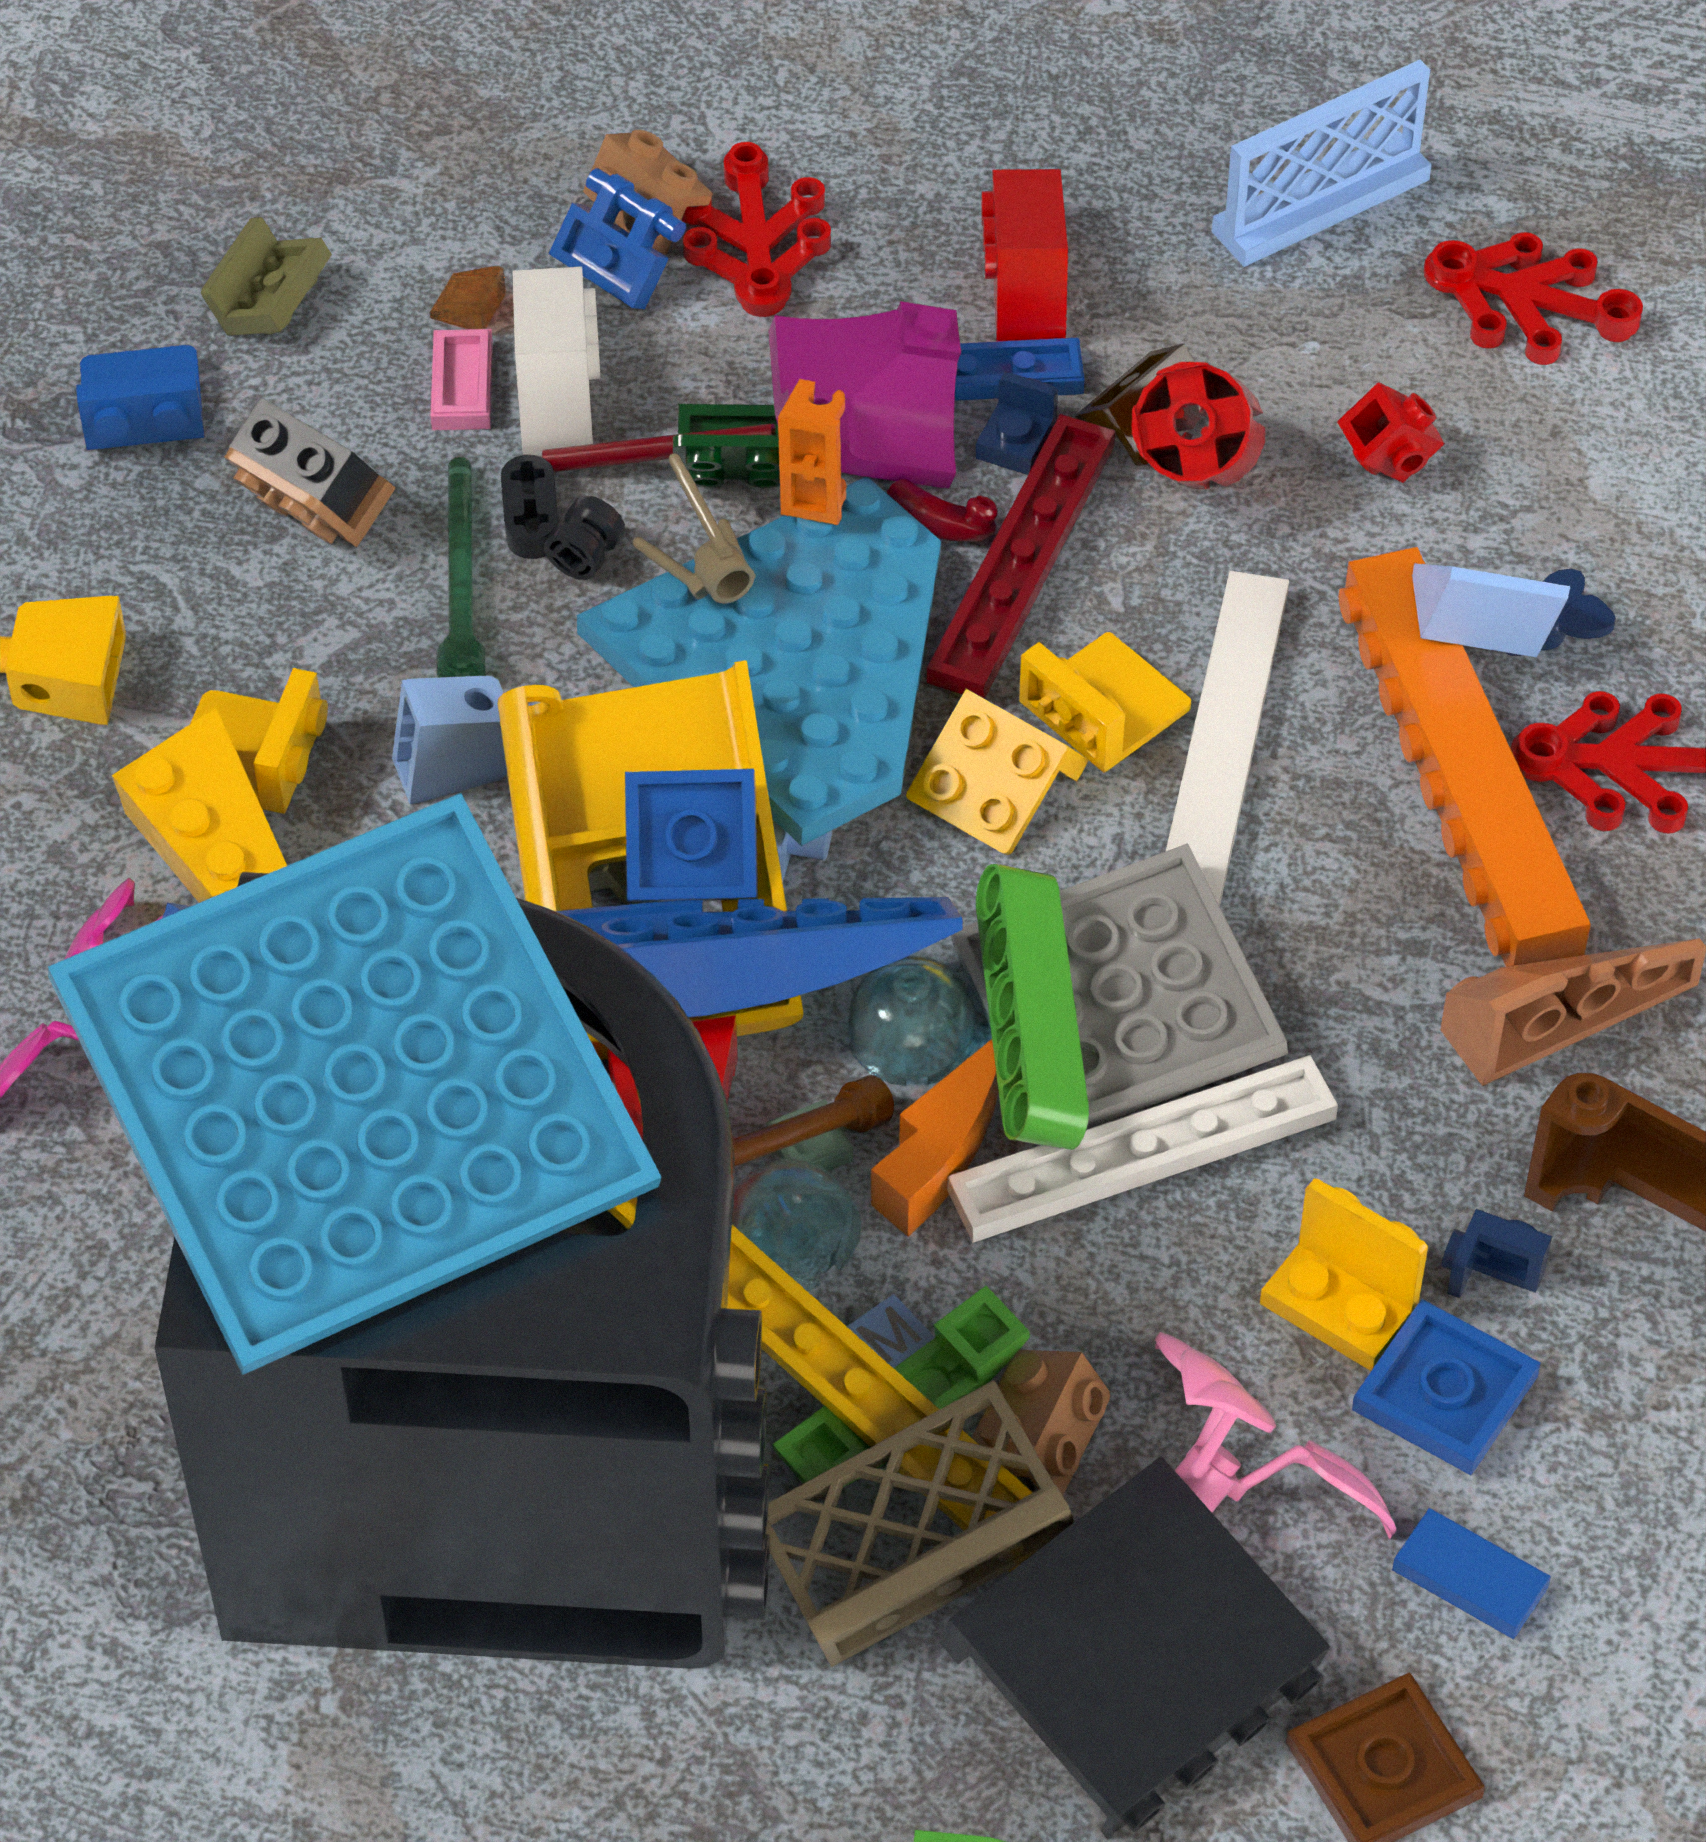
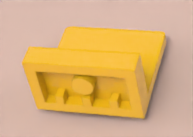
[1019,632,1191,773]
[906,689,1089,855]
[1260,1178,1428,1371]

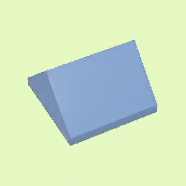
[1412,563,1570,657]

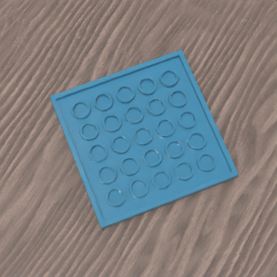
[48,793,662,1375]

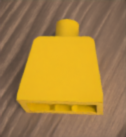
[0,596,126,725]

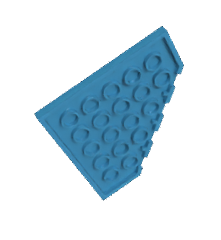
[577,477,941,846]

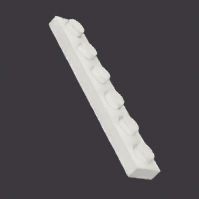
[947,1055,1338,1243]

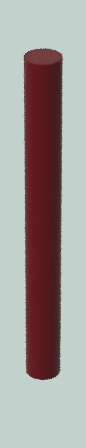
[542,423,777,472]

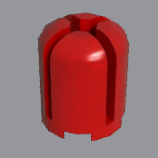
[1132,362,1265,489]

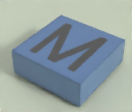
[847,1294,935,1368]

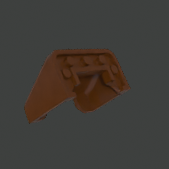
[1524,1073,1706,1232]

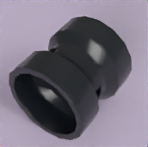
[544,495,625,580]

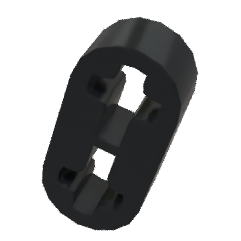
[501,454,559,559]

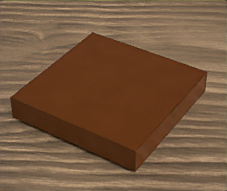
[1286,1672,1485,1842]

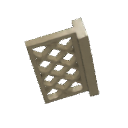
[766,1380,1075,1668]

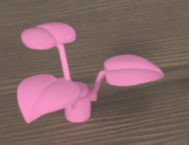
[1155,1332,1397,1540]

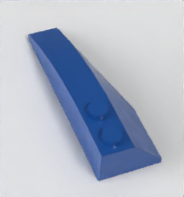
[556,897,963,1017]

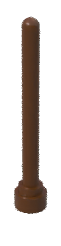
[733,1075,894,1167]

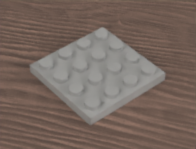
[951,843,1288,1130]

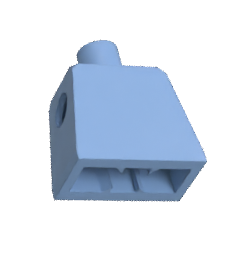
[392,676,535,804]

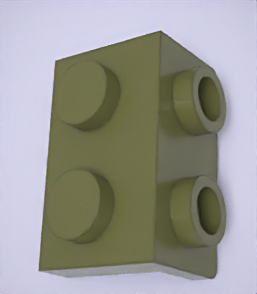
[201,217,332,336]

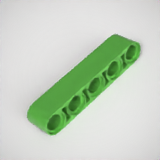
[976,864,1089,1150]

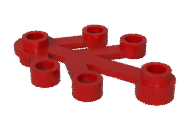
[681,142,831,317]
[1424,232,1643,365]
[1510,691,1706,834]

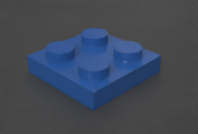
[625,769,758,903]
[1352,1299,1541,1476]

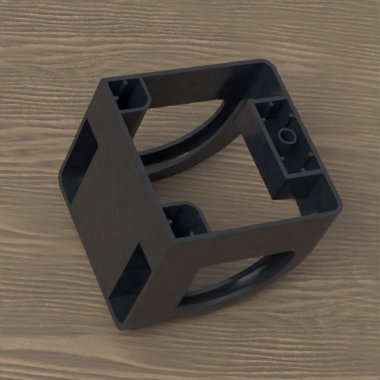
[154,872,770,1669]

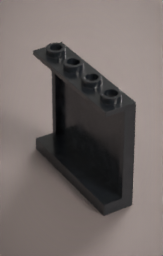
[940,1456,1331,1839]

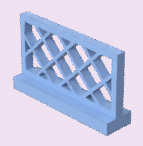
[1212,60,1431,267]

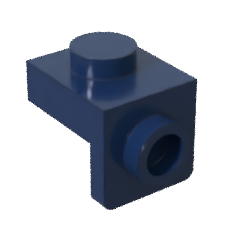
[1441,1209,1552,1299]

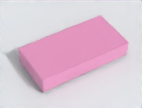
[431,329,493,430]

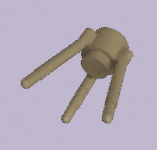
[633,454,756,604]

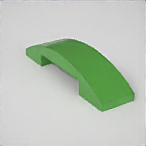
[772,1286,1030,1487]

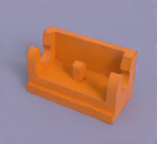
[778,379,846,525]

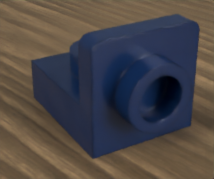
[976,372,1058,475]

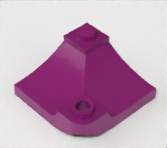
[768,301,961,489]

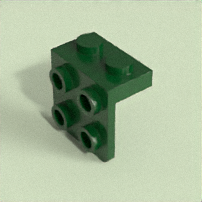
[673,404,780,488]

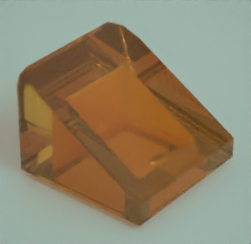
[429,266,506,329]

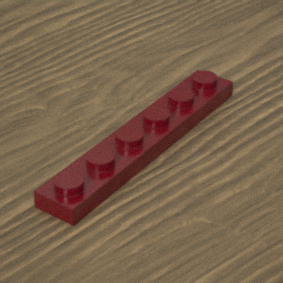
[927,414,1115,699]

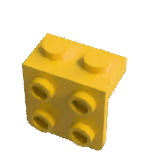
[190,668,328,814]

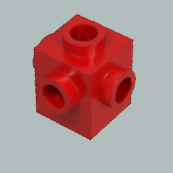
[1337,382,1445,483]

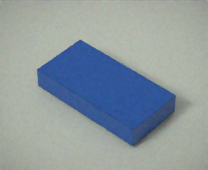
[1392,1508,1551,1640]

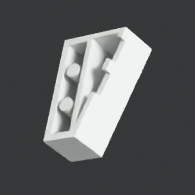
[513,267,601,457]

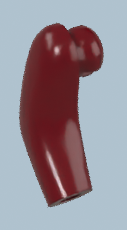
[887,479,998,542]

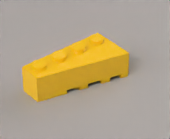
[112,707,287,903]

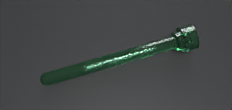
[436,456,486,678]

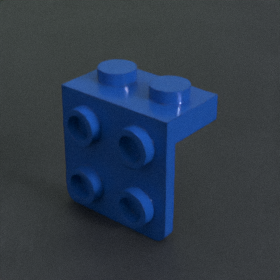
[76,345,205,450]

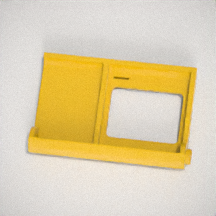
[497,660,804,1060]

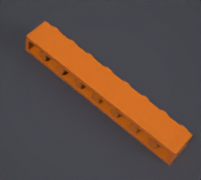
[1338,547,1591,967]

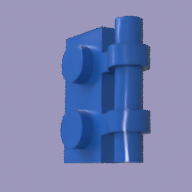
[548,168,686,309]

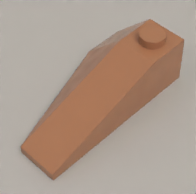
[1440,938,1706,1086]

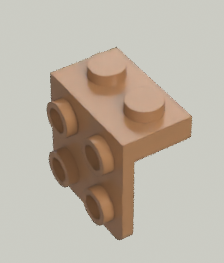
[224,447,396,548]

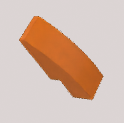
[871,1039,999,1237]

